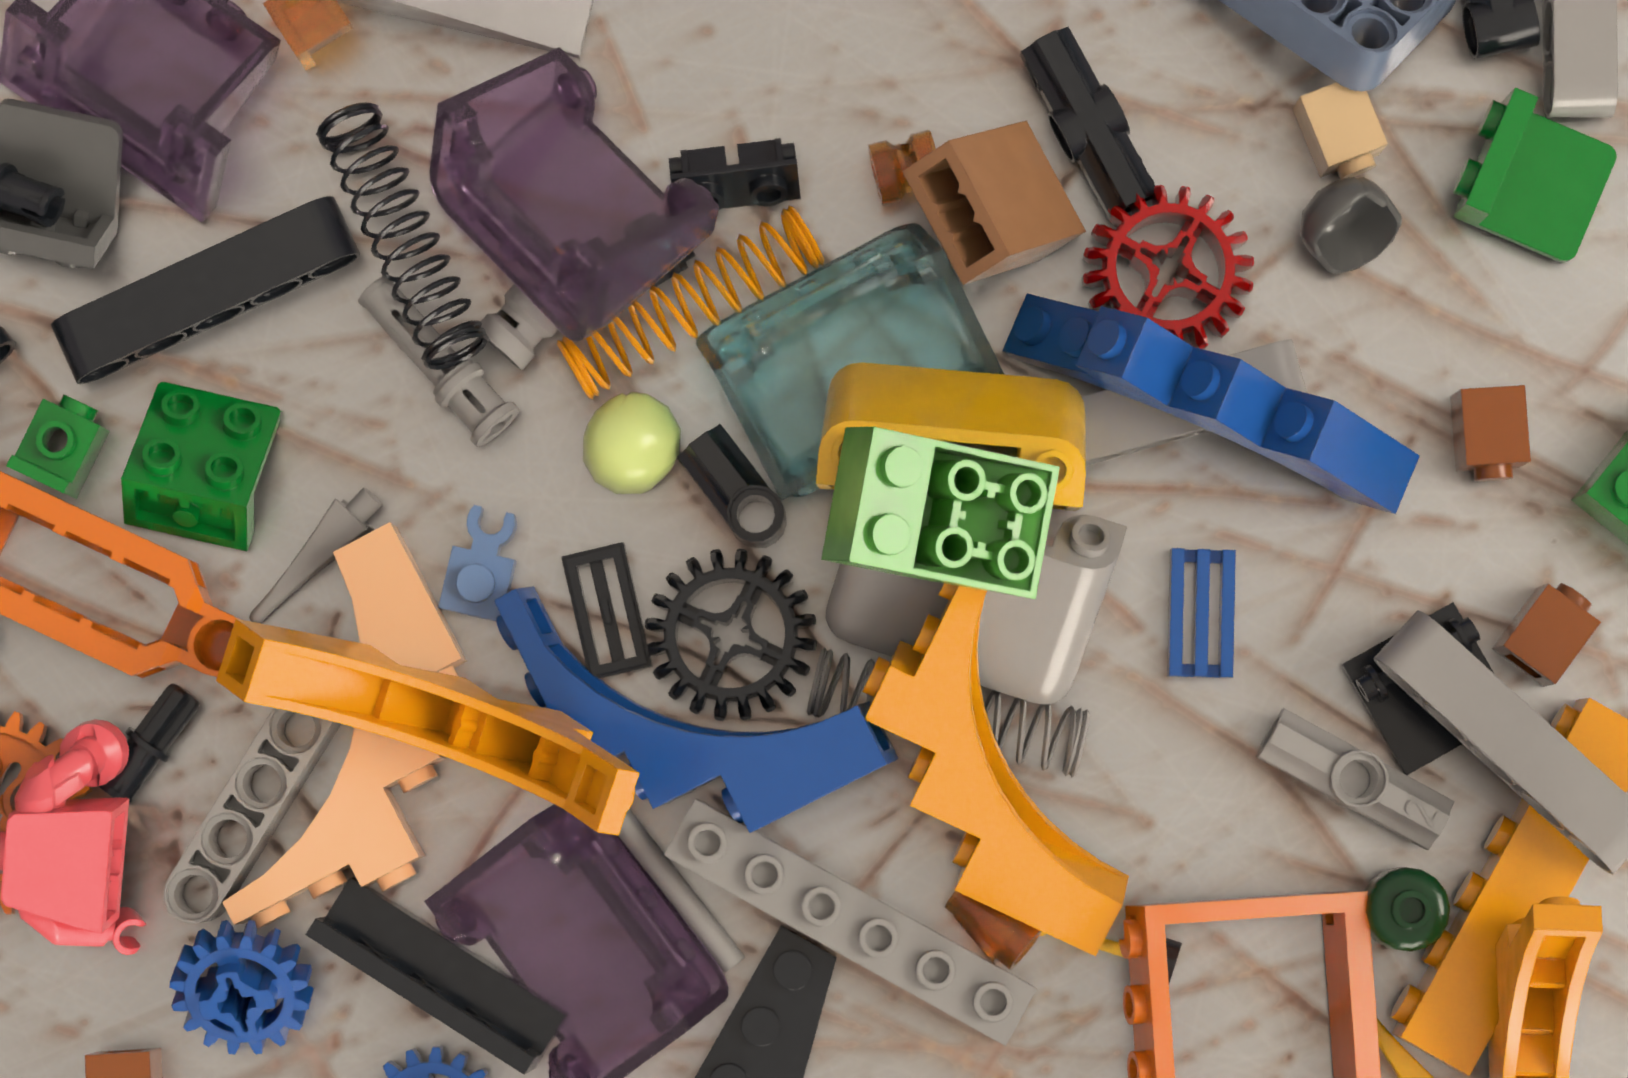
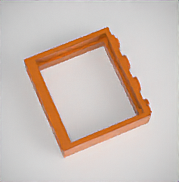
[1119,891,1381,1078]

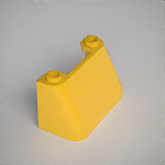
[816,362,1086,511]

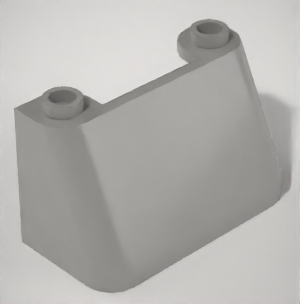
[825,515,1127,705]

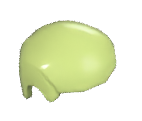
[583,392,681,494]

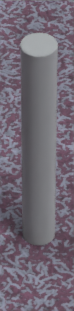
[618,809,745,972]

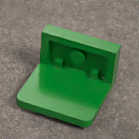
[1453,87,1617,263]

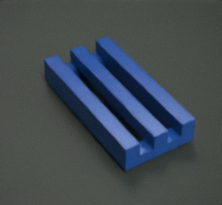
[1167,548,1236,678]

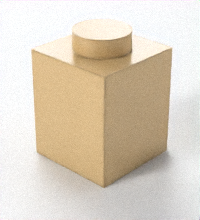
[1292,82,1388,179]

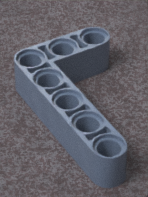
[1219,0,1456,91]

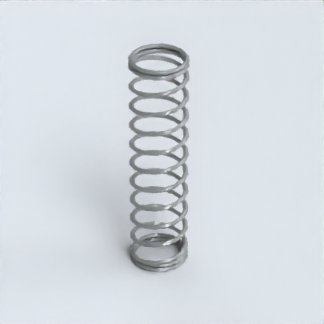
[807,648,1090,777]

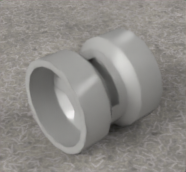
[481,281,564,370]

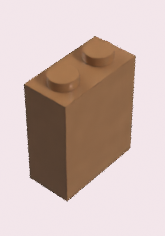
[902,120,1086,285]

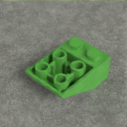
[821,426,1060,599]

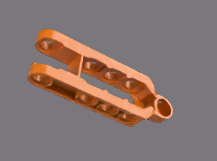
[0,471,239,678]

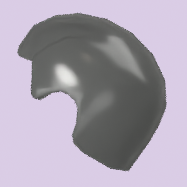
[1300,177,1402,274]

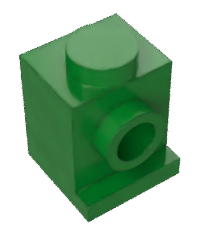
[6,394,110,499]

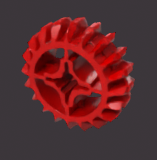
[1082,185,1254,349]

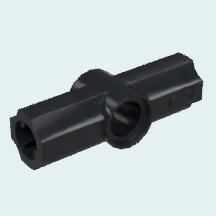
[1020,26,1155,221]

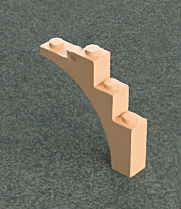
[222,522,467,929]

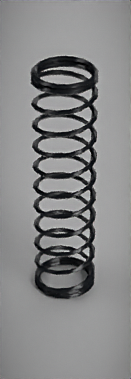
[316,102,489,370]

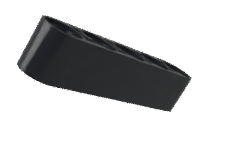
[51,196,360,384]

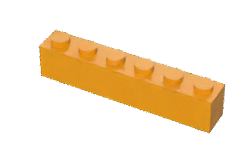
[1390,698,1628,1076]

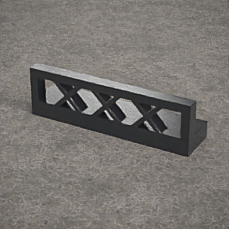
[305,877,569,1075]

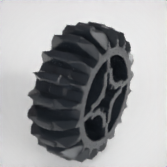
[645,549,817,721]

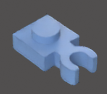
[438,505,517,622]

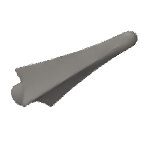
[249,487,382,623]

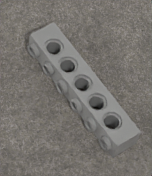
[663,799,1037,1046]

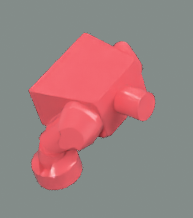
[0,719,146,955]

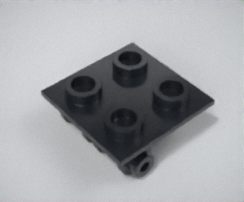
[1342,602,1494,775]

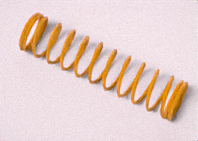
[557,205,824,400]

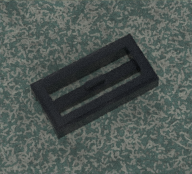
[561,542,653,679]

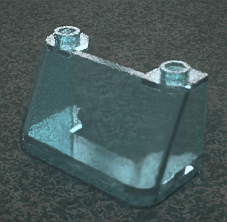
[696,223,1005,501]

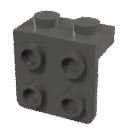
[0,99,123,269]

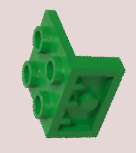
[121,382,281,551]

